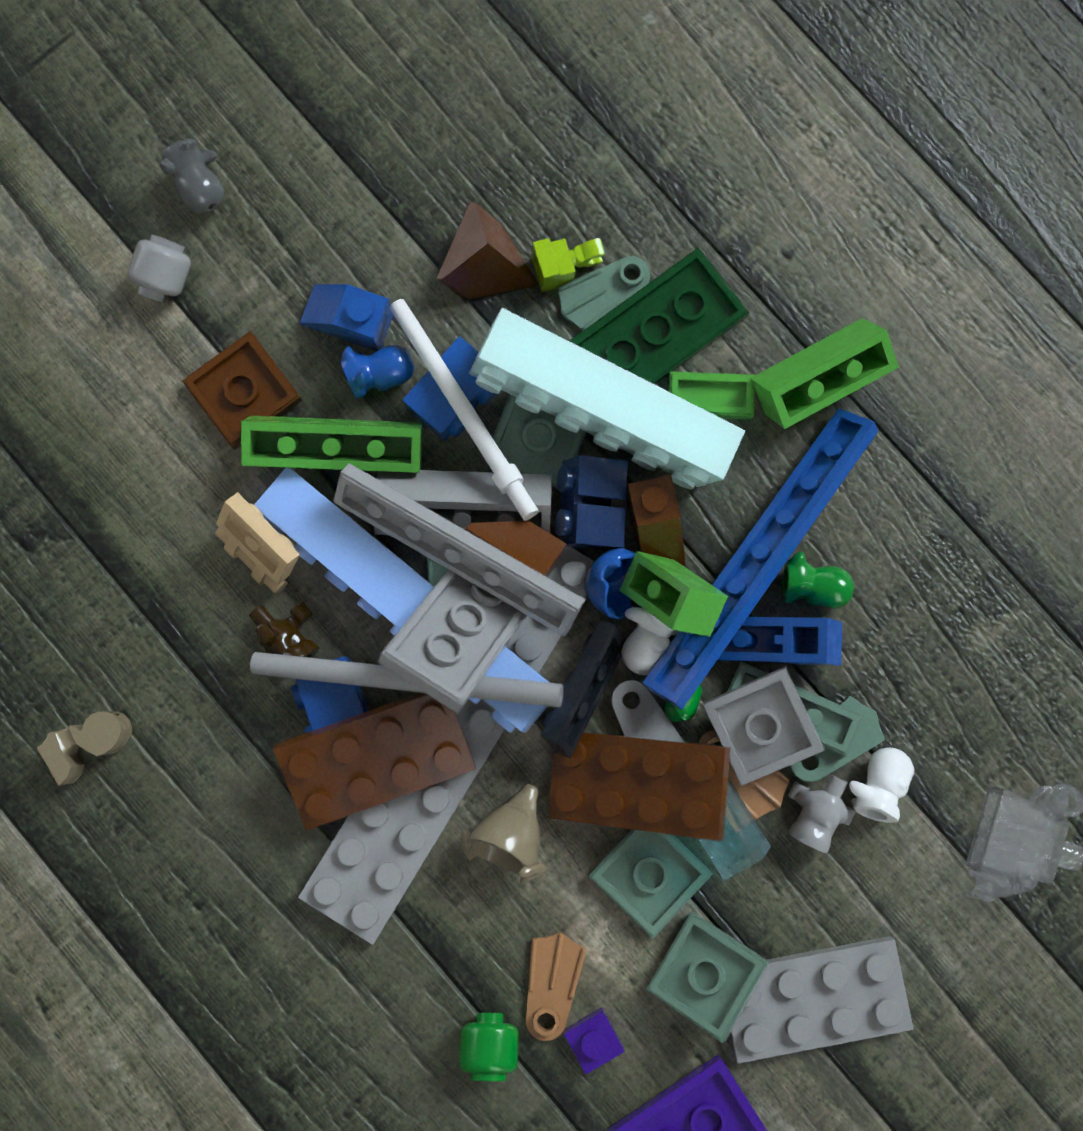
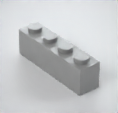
[374,470,552,535]

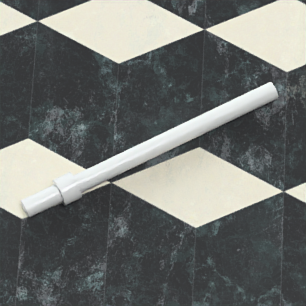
[390,299,539,521]

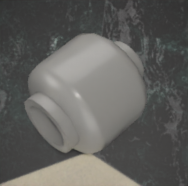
[127,234,191,302]

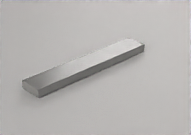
[333,463,585,636]

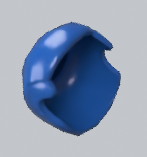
[584,548,635,620]

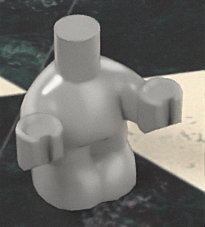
[788,774,856,853]

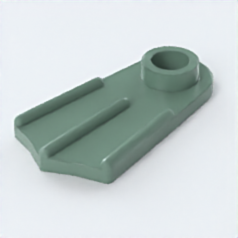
[558,256,651,331]
[789,696,885,782]

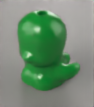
[781,552,854,609]

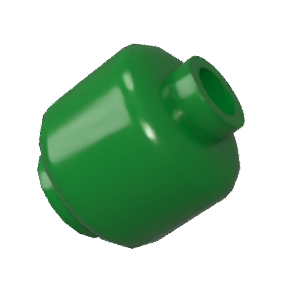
[459,1013,519,1081]

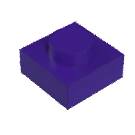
[564,1007,625,1074]

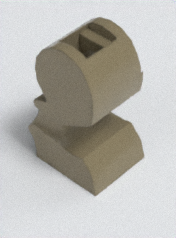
[37,711,132,786]

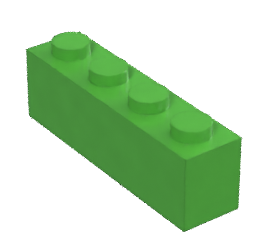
[241,416,423,473]

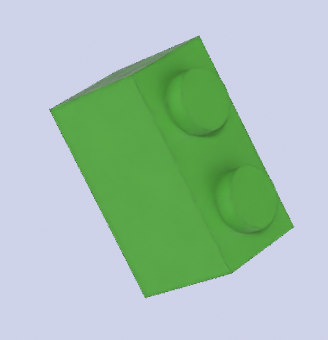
[620,551,728,637]

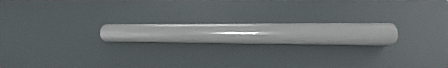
[250,652,563,707]

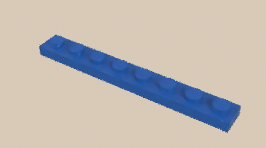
[643,408,878,710]

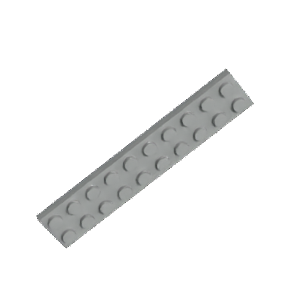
[298,547,594,945]

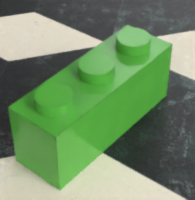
[750,318,899,429]

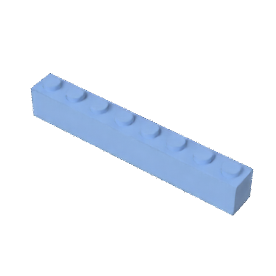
[254,468,550,733]

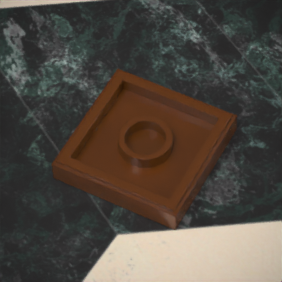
[182,331,303,450]

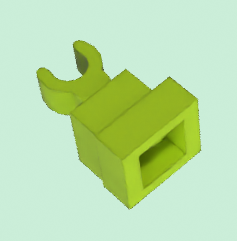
[531,238,605,293]

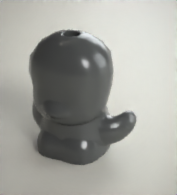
[159,138,224,213]

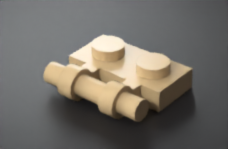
[215,492,300,594]

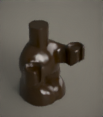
[249,602,320,658]

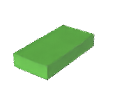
[668,372,755,420]

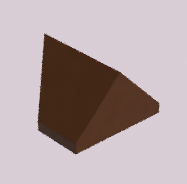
[437,202,539,300]

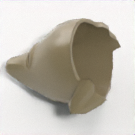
[461,784,547,884]

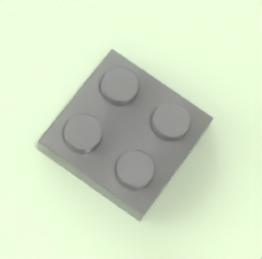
[703,667,824,786]

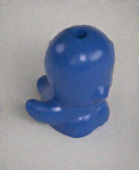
[341,345,415,399]

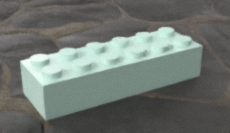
[469,308,745,489]

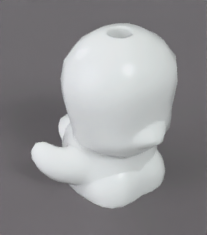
[621,607,679,675]
[849,748,914,823]

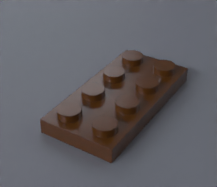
[273,692,476,831]
[548,732,730,841]

